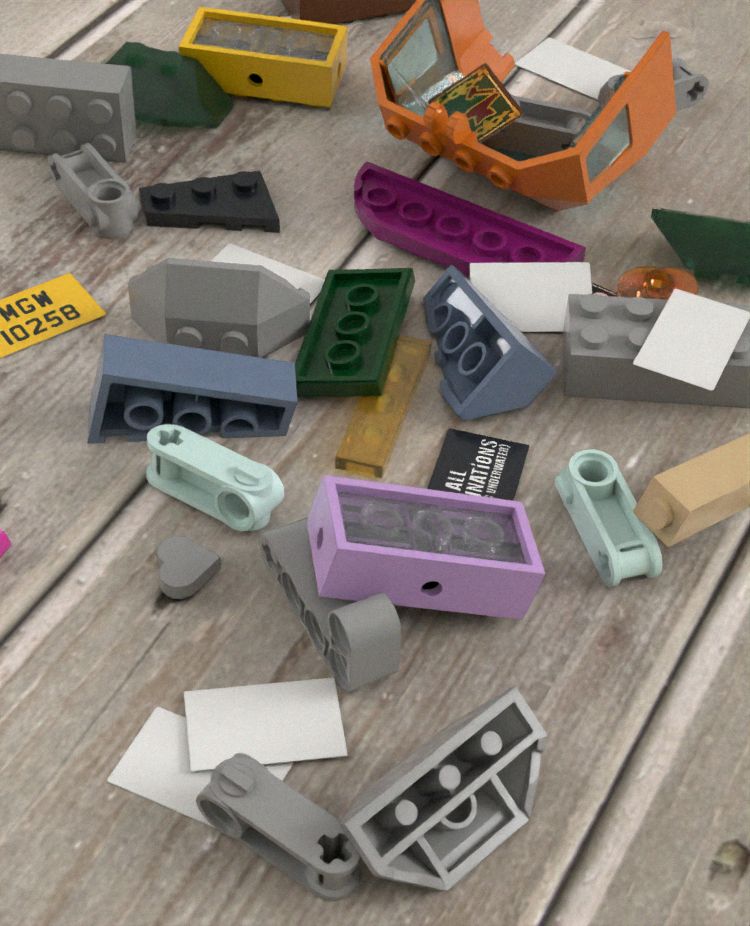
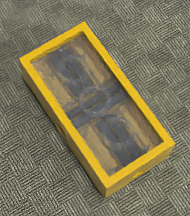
[178,6,348,108]

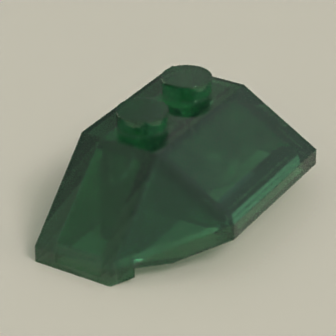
[100,41,234,128]
[651,206,750,286]

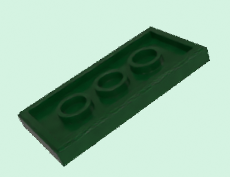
[295,268,415,397]

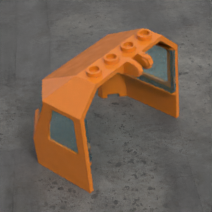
[370,0,676,211]

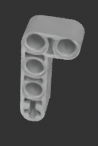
[259,517,401,693]

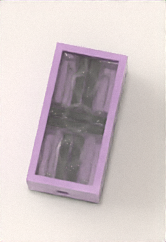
[306,475,545,620]

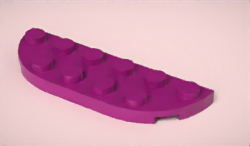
[354,161,586,277]

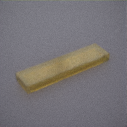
[335,335,432,479]

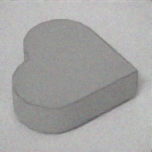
[156,536,221,599]

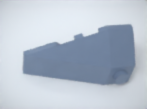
[423,264,558,421]

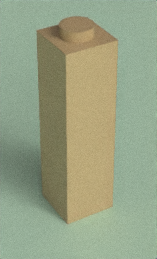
[633,433,750,547]

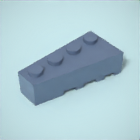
[87,334,298,443]

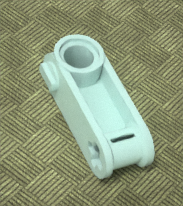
[146,424,284,531]
[555,449,662,587]

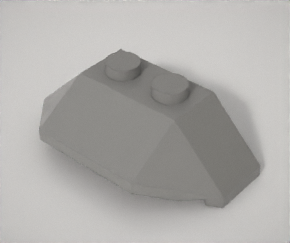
[128,258,310,358]
[339,686,548,892]

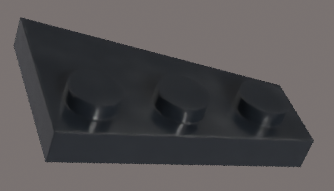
[139,171,280,233]

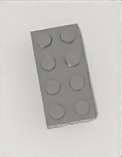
[0,54,137,162]
[563,294,750,408]

